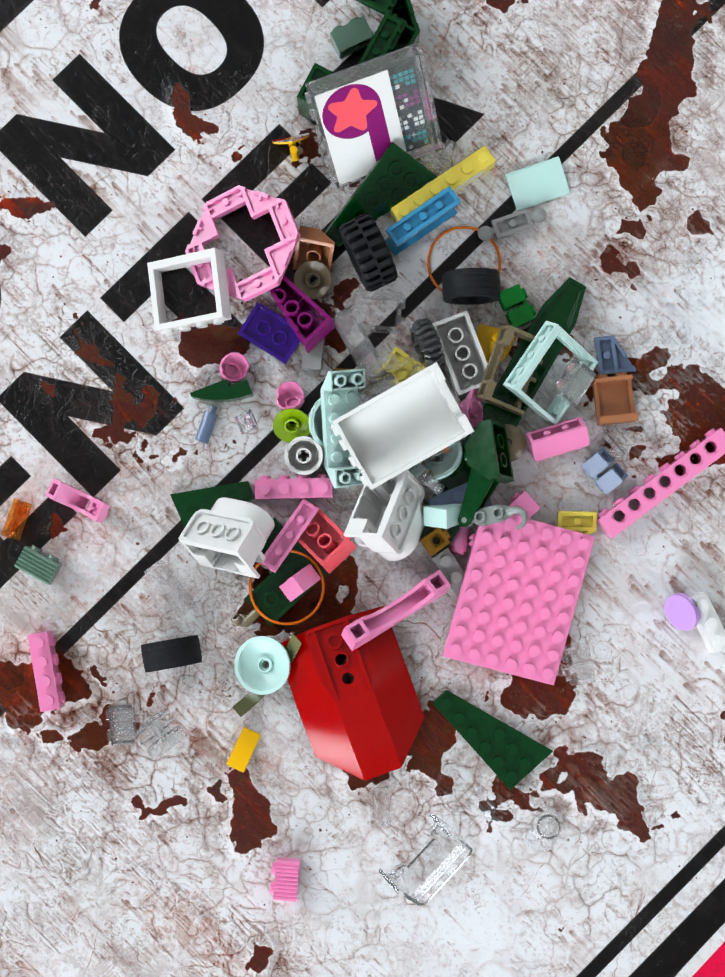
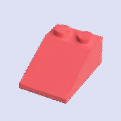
[298,504,357,574]

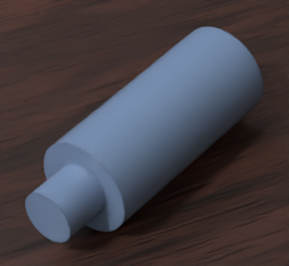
[195,405,218,444]

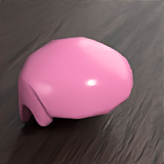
[219,352,249,383]
[276,381,305,410]

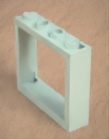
[503,321,598,425]

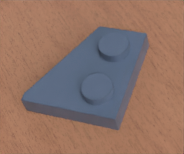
[594,335,636,375]

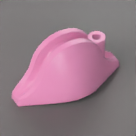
[458,389,483,434]

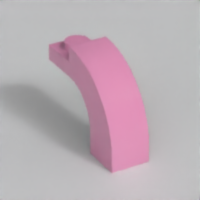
[45,478,110,524]

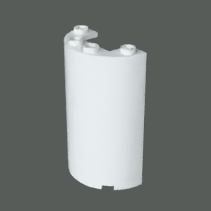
[330,362,474,490]

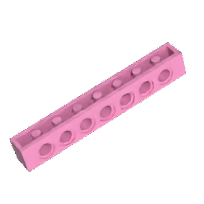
[597,428,725,539]

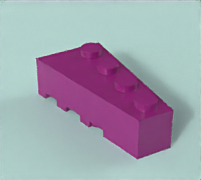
[268,276,335,353]

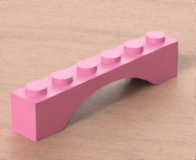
[341,570,451,651]

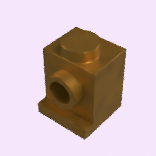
[420,528,451,556]

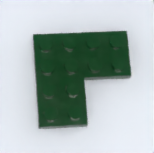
[245,517,327,626]

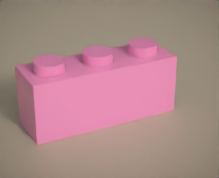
[526,417,590,462]

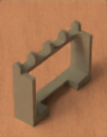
[476,325,543,417]

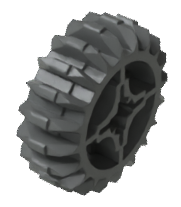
[409,318,445,368]

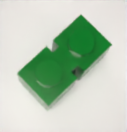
[498,284,536,328]

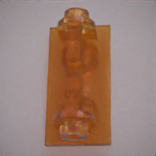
[2,498,32,540]

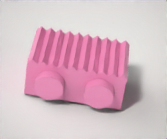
[270,857,300,902]

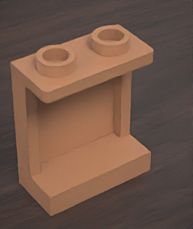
[592,372,639,426]

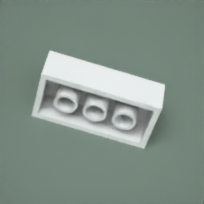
[432,311,488,398]

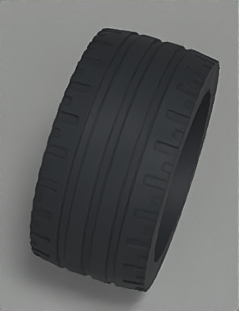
[442,268,500,305]
[141,635,202,672]

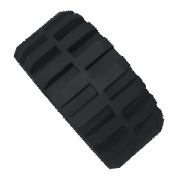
[339,213,398,292]

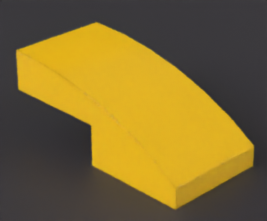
[226,727,261,773]

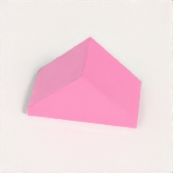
[279,564,321,602]

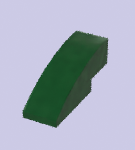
[190,379,253,402]

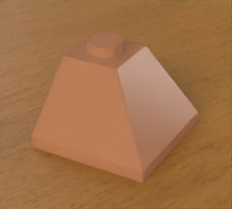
[293,225,335,273]

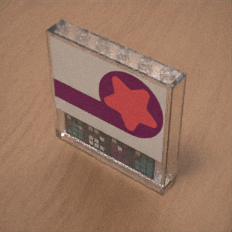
[304,43,444,189]

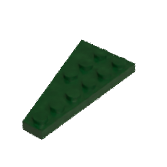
[324,142,437,247]
[432,690,553,790]

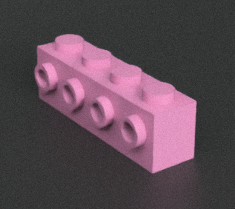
[255,474,333,500]
[28,630,66,712]

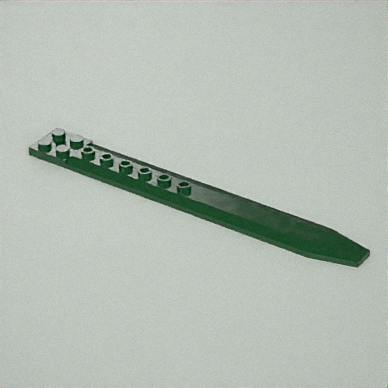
[419,277,586,552]

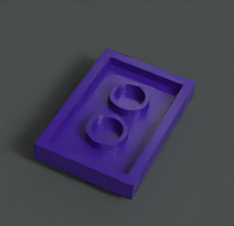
[237,302,300,365]

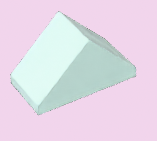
[423,504,462,529]

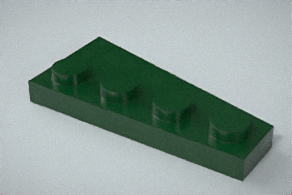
[170,481,255,528]

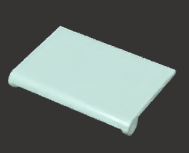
[505,156,570,211]

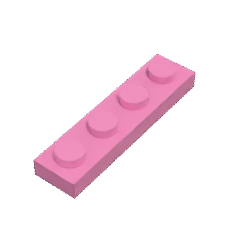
[261,498,319,573]

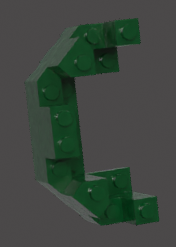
[297,0,420,123]

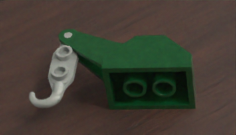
[458,419,528,530]

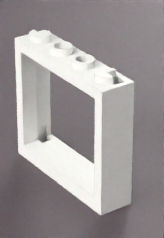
[147,248,232,335]

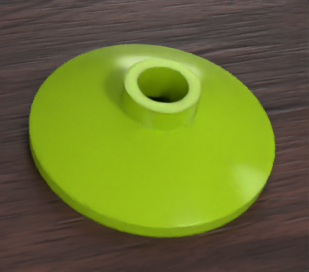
[273,408,310,443]

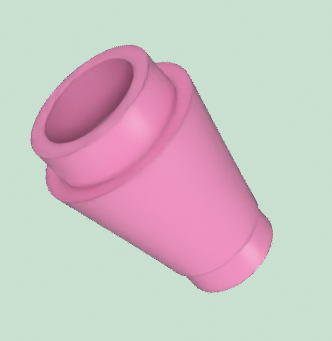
[448,526,470,556]

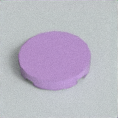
[664,592,700,631]

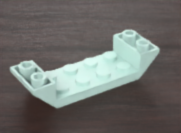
[320,368,366,488]

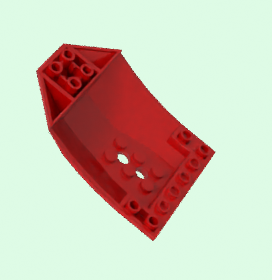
[281,606,425,781]

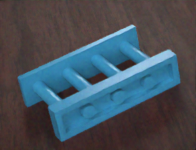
[385,186,461,256]

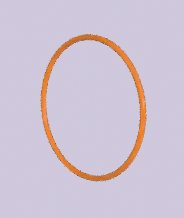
[427,226,501,292]
[249,550,325,625]

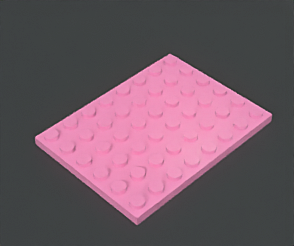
[442,515,595,685]

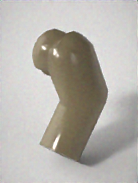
[231,609,260,627]

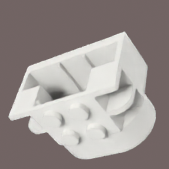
[344,470,424,561]
[178,497,275,579]

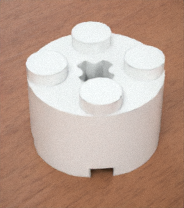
[284,436,324,476]

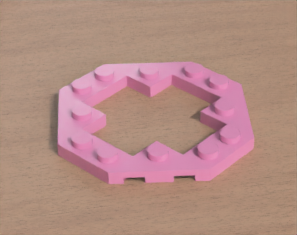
[185,185,300,302]

